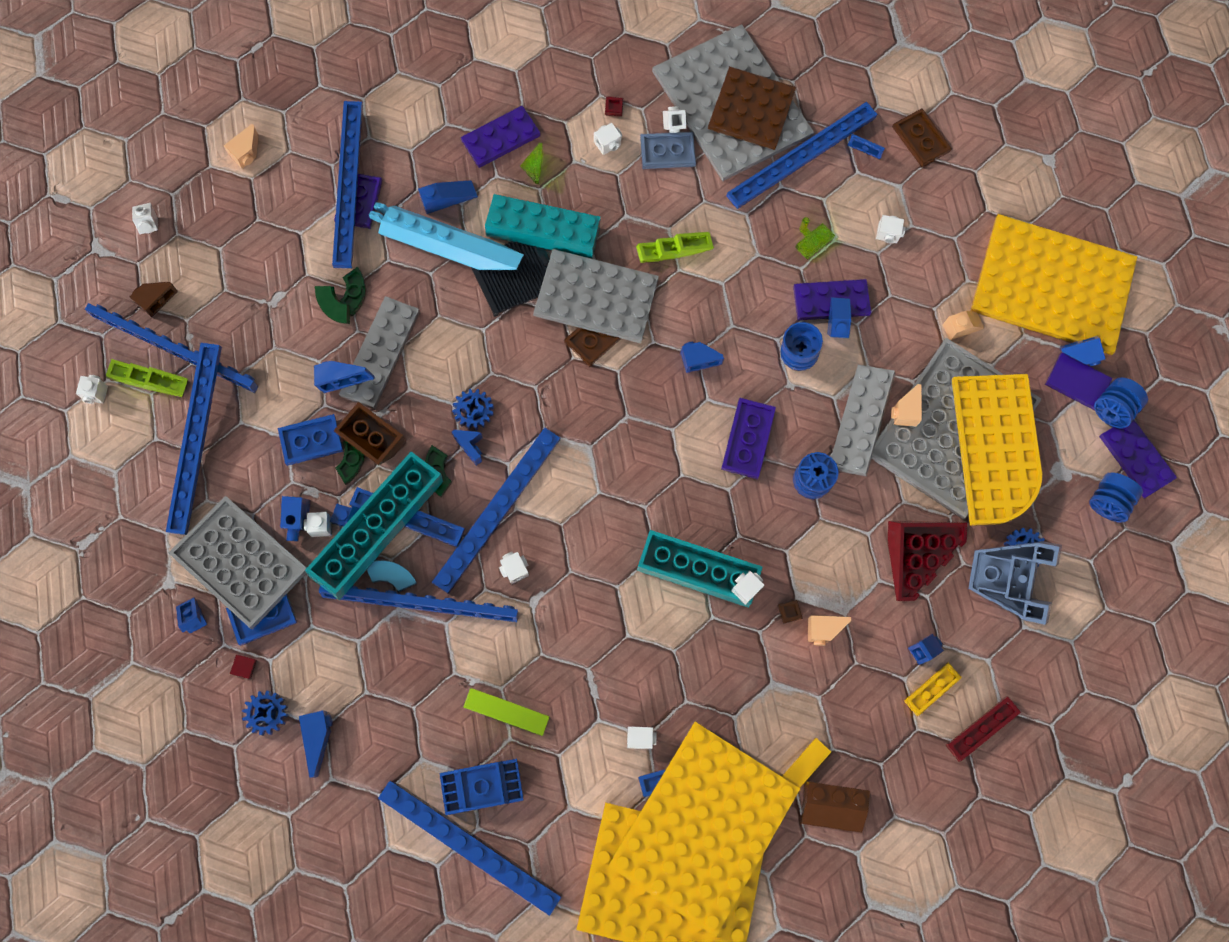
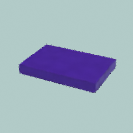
[334,174,383,229]
[1045,352,1112,410]

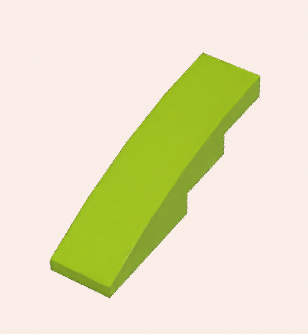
[636,232,714,263]
[105,359,188,397]
[463,688,549,736]

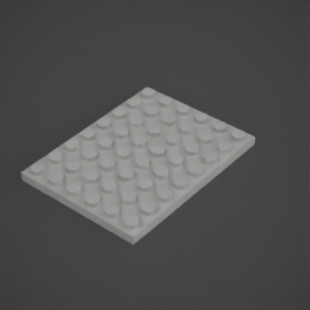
[652,24,814,181]
[872,338,1041,519]

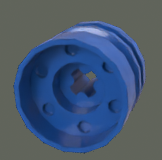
[780,322,823,371]
[1094,377,1148,428]
[793,452,839,499]
[1089,472,1143,522]

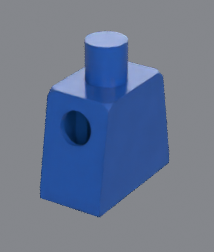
[280,496,311,542]

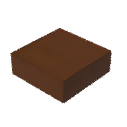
[777,600,803,624]

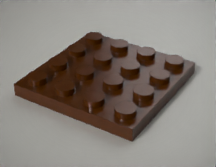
[708,66,796,150]

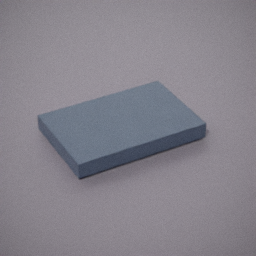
[640,132,696,169]

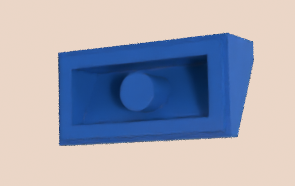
[848,134,885,159]

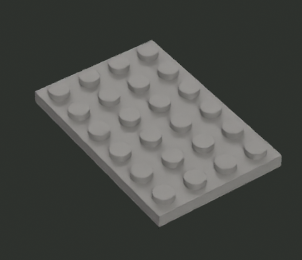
[533,249,659,343]
[168,496,306,629]

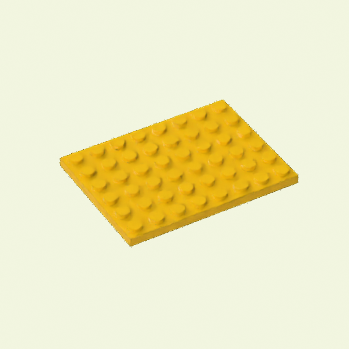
[970,214,1137,355]
[608,722,800,937]
[576,802,763,942]

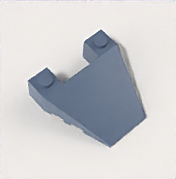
[968,541,1062,625]

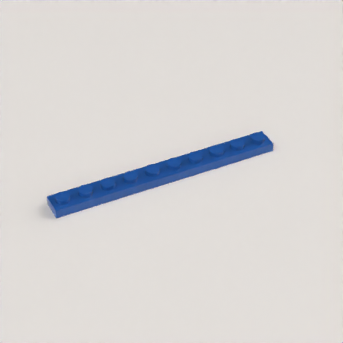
[332,101,363,268]
[726,102,877,209]
[85,303,258,393]
[166,343,222,535]
[432,428,560,594]
[319,586,518,622]
[378,781,561,916]

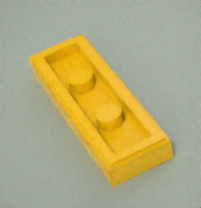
[904,662,962,716]
[782,738,831,788]

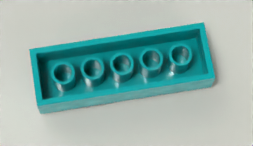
[485,194,601,259]
[637,530,763,608]

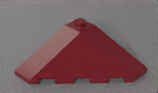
[888,521,967,601]

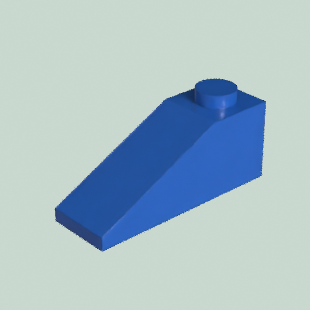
[418,180,478,214]
[314,361,375,393]
[299,710,333,778]

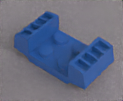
[439,759,524,815]

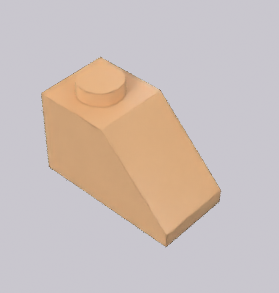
[224,124,259,169]
[943,311,984,341]
[891,384,922,426]
[808,616,851,646]

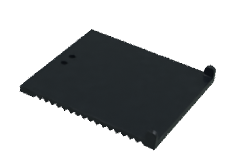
[471,241,550,317]

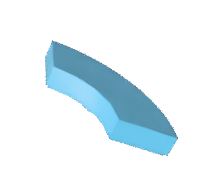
[367,561,417,592]

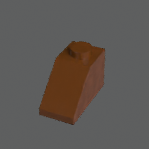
[130,282,178,317]

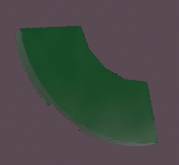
[340,267,366,317]
[315,286,350,324]
[335,441,365,485]
[425,445,452,498]

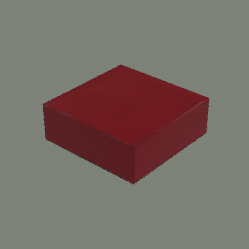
[605,97,624,117]
[230,654,257,680]

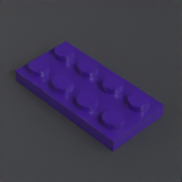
[461,105,540,168]
[793,279,871,321]
[721,398,776,479]
[1099,420,1177,498]

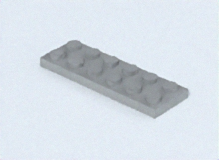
[339,296,420,410]
[831,365,895,477]

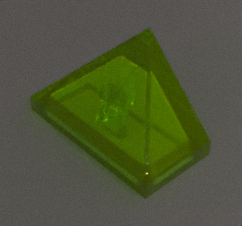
[520,143,543,184]

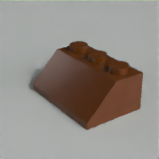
[334,402,406,466]
[800,782,870,833]

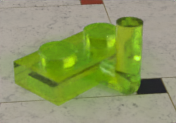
[795,217,835,260]

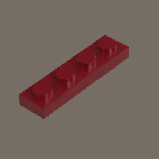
[946,696,1021,762]

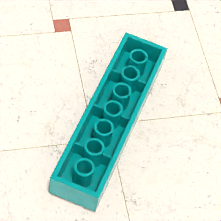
[305,452,443,601]

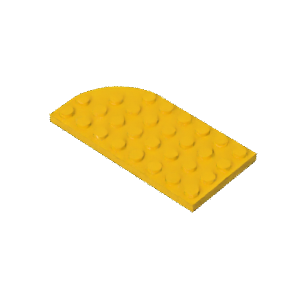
[952,374,1042,526]

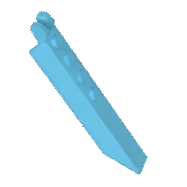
[369,202,524,270]

